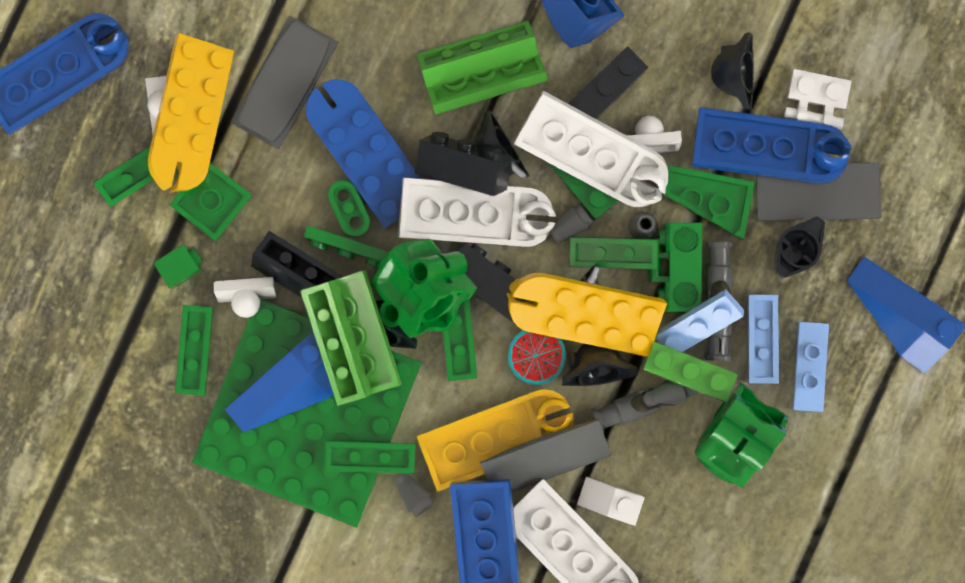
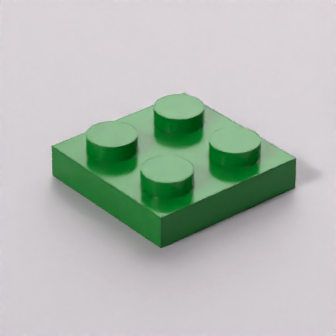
[169,163,253,242]

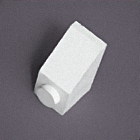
[577,477,645,526]

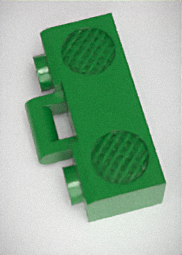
[649,223,702,312]

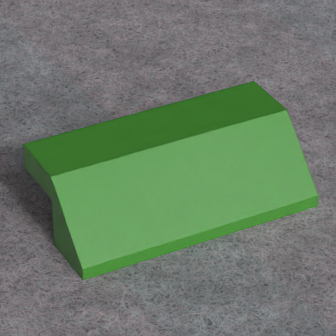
[417,20,548,115]
[301,270,402,406]

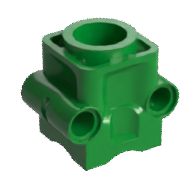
[370,239,477,338]
[695,382,789,488]

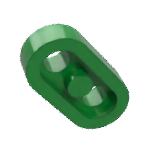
[328,180,370,237]

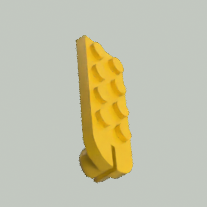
[148,33,234,192]
[507,273,667,357]
[416,389,574,492]

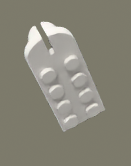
[514,91,668,207]
[398,178,556,247]
[513,479,639,583]

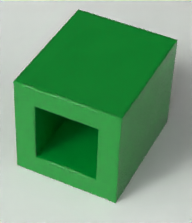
[154,244,203,289]

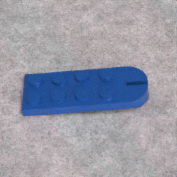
[0,13,129,136]
[306,79,422,228]
[692,107,852,184]
[450,479,520,583]

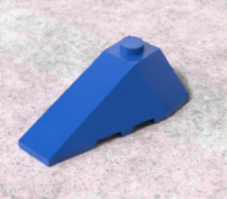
[541,0,625,48]
[846,256,965,373]
[225,333,334,432]

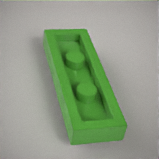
[643,342,738,403]

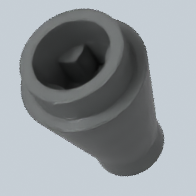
[550,203,594,244]
[628,211,658,238]
[393,474,434,517]

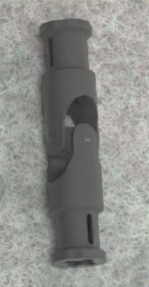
[705,242,733,361]
[591,380,700,432]

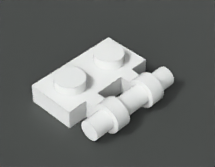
[784,69,852,130]

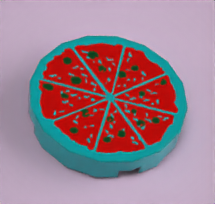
[507,330,566,385]

